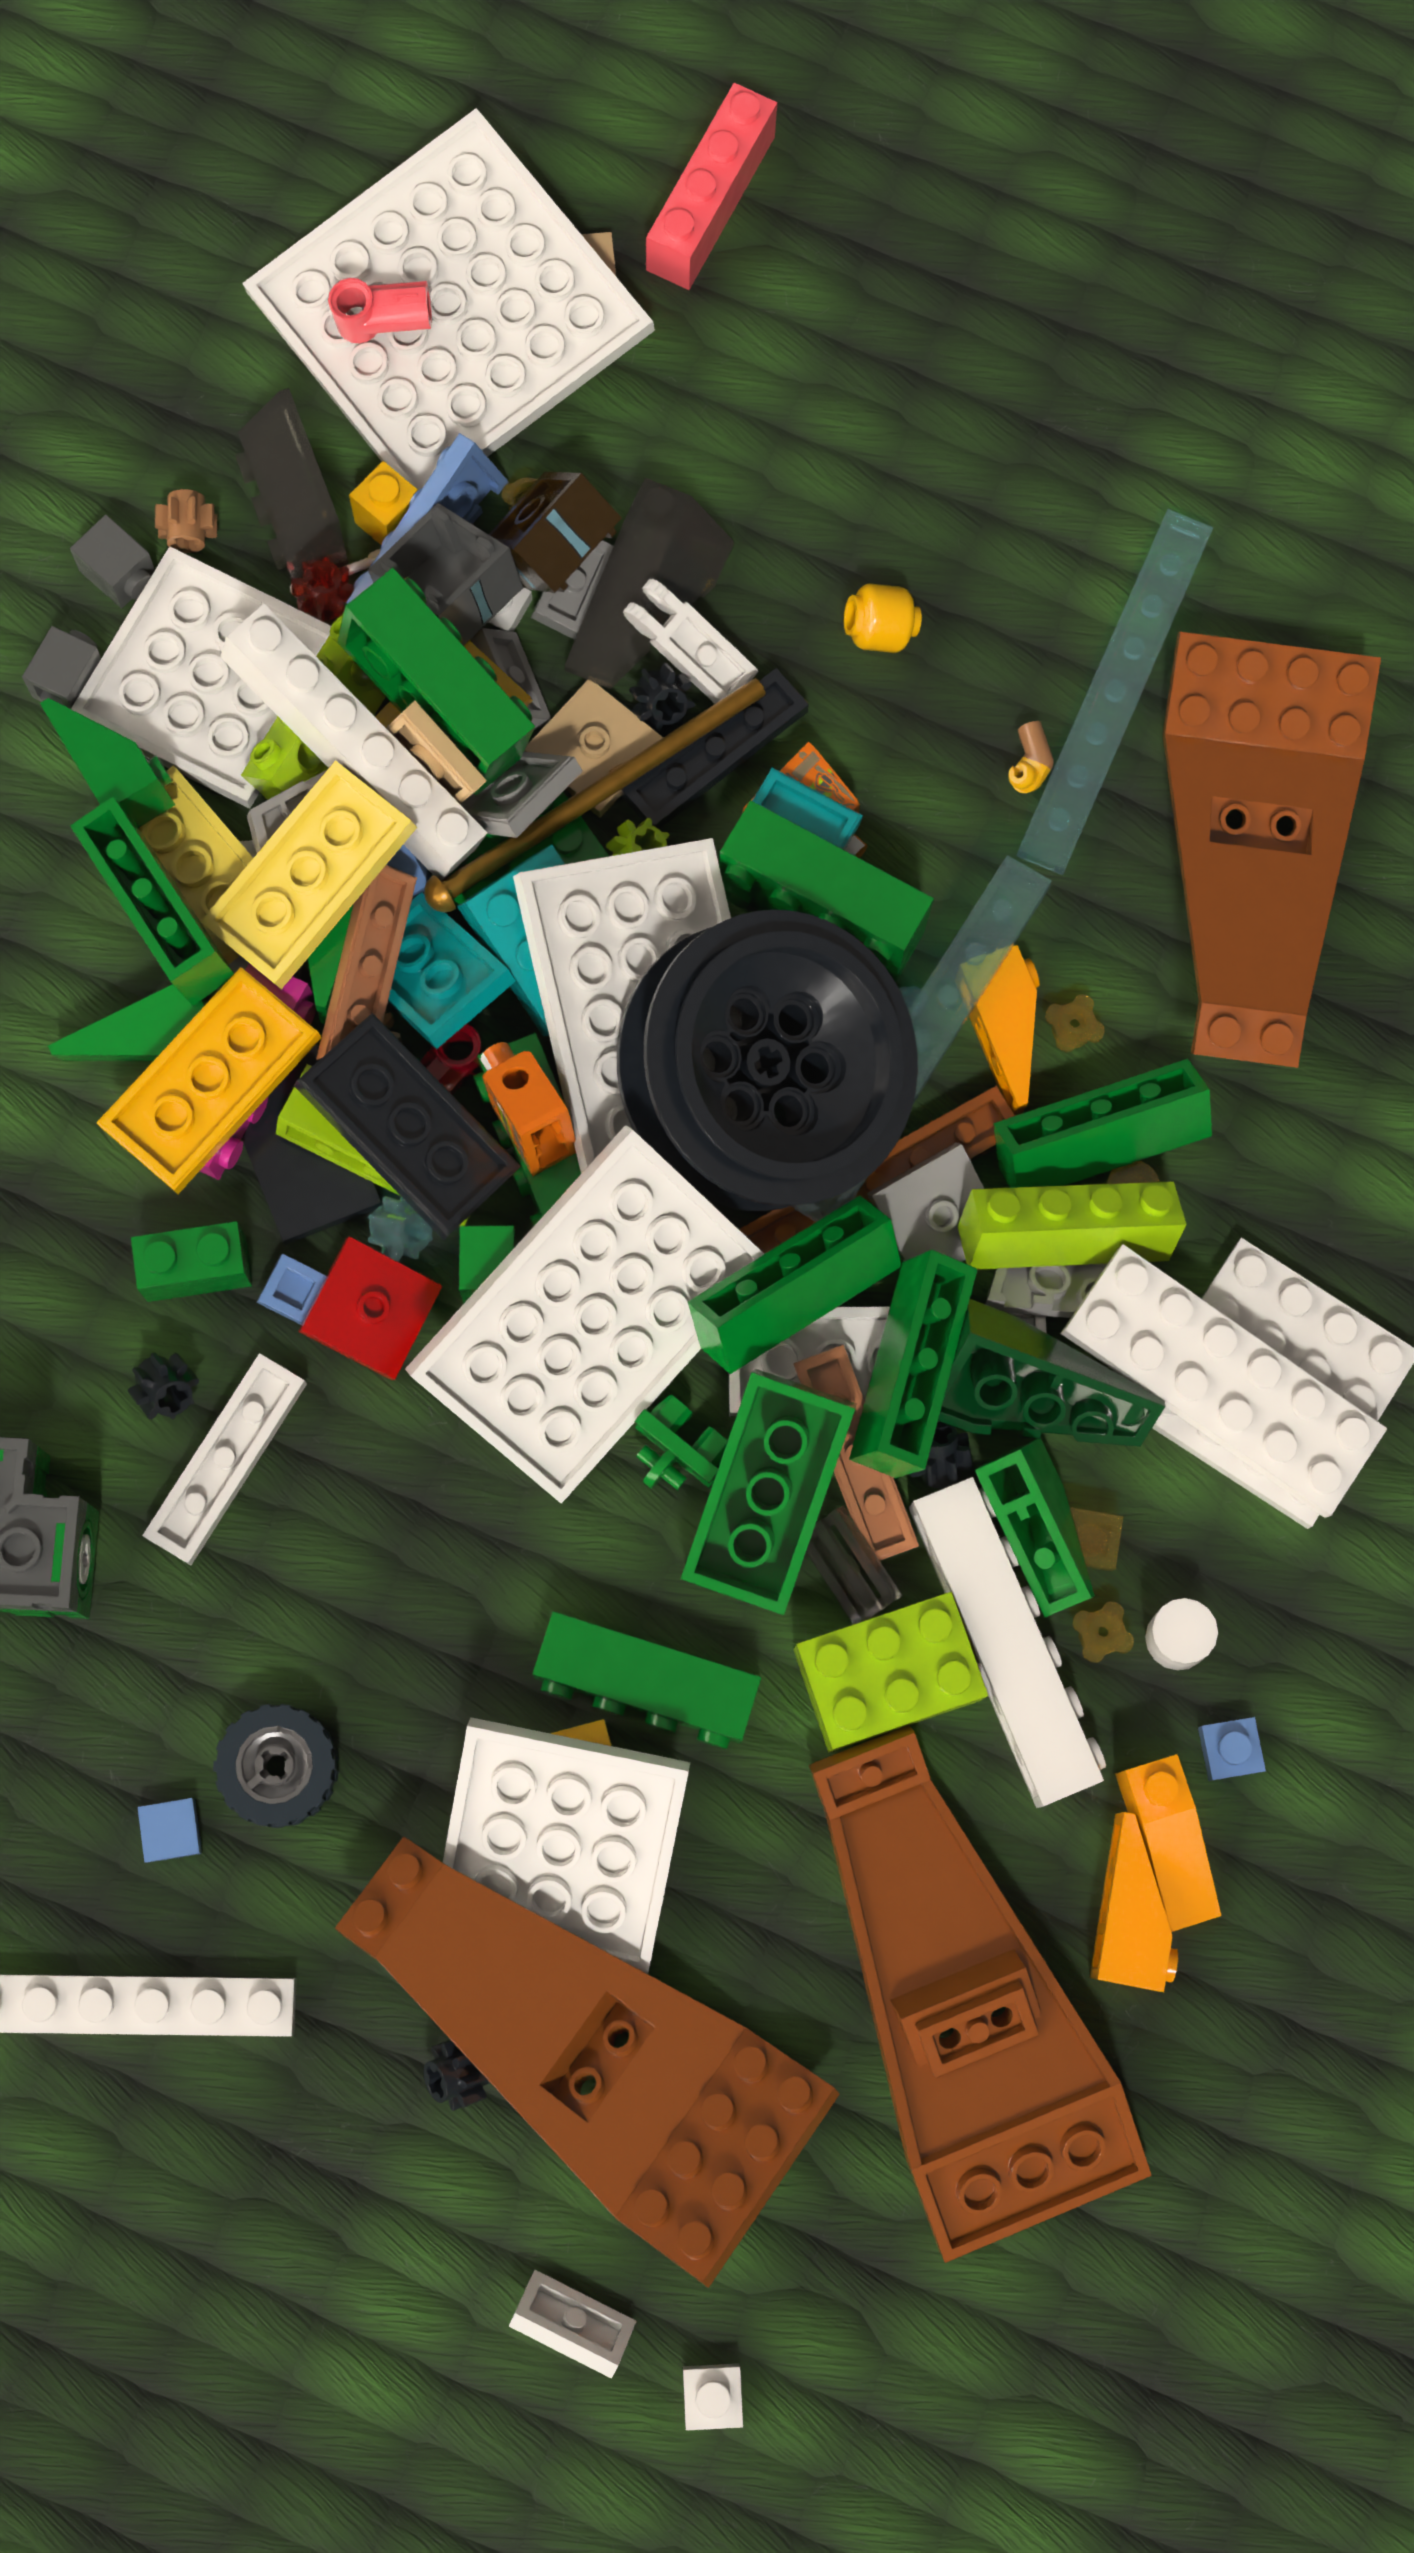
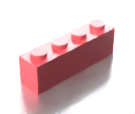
[646,83,777,290]

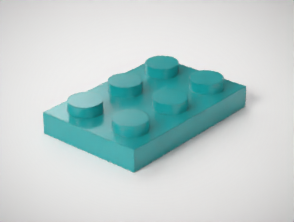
[388,892,516,1049]

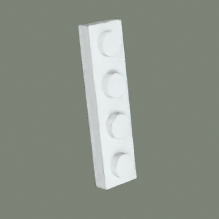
[142,1353,307,1566]

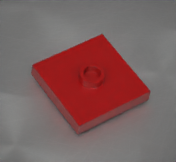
[298,1236,443,1380]

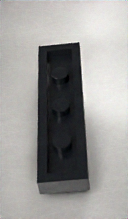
[621,668,809,829]

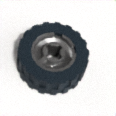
[213,1704,339,1828]

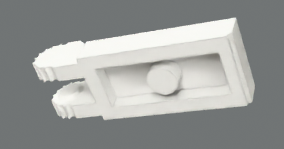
[623,578,759,704]

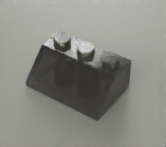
[235,388,349,583]

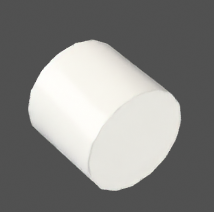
[1145,1598,1218,1670]

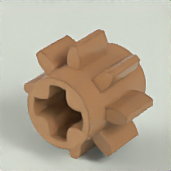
[155,489,217,553]

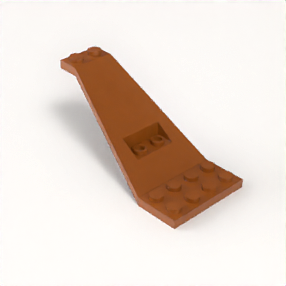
[1163,632,1381,1068]
[808,1725,1152,2263]
[335,1837,840,2288]

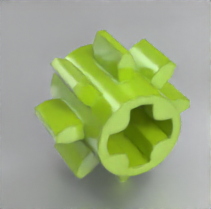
[606,818,669,856]

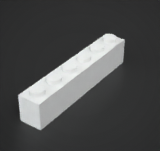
[220,603,487,881]
[909,1477,1106,1808]

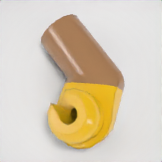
[1008,721,1054,793]

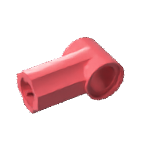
[328,278,432,344]

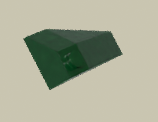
[938,1299,1166,1447]

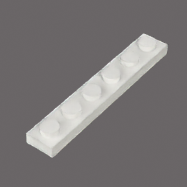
[0,1974,297,2036]

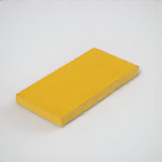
[97,967,321,1194]

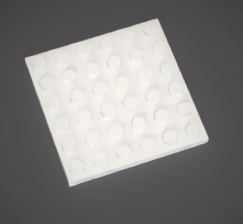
[242,108,655,490]

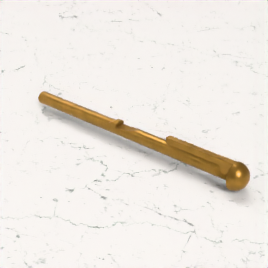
[424,678,766,912]

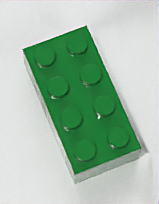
[337,568,535,796]
[719,800,934,983]
[681,1368,857,1615]

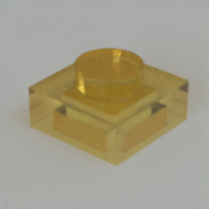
[1070,1507,1124,1571]

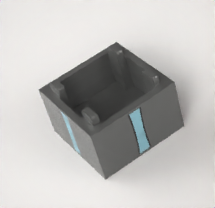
[368,503,523,646]

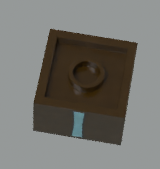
[488,472,621,593]

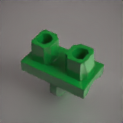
[634,1395,728,1490]

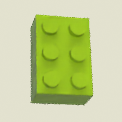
[793,1592,988,1753]

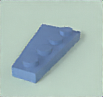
[346,433,509,604]

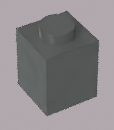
[70,515,155,609]
[22,626,101,709]

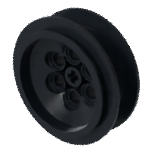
[617,910,918,1211]

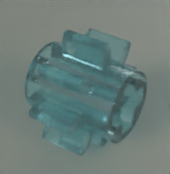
[368,1196,433,1261]

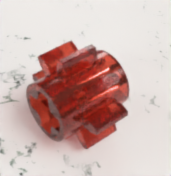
[291,557,354,622]

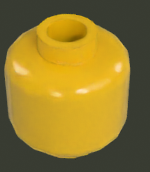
[844,583,922,653]

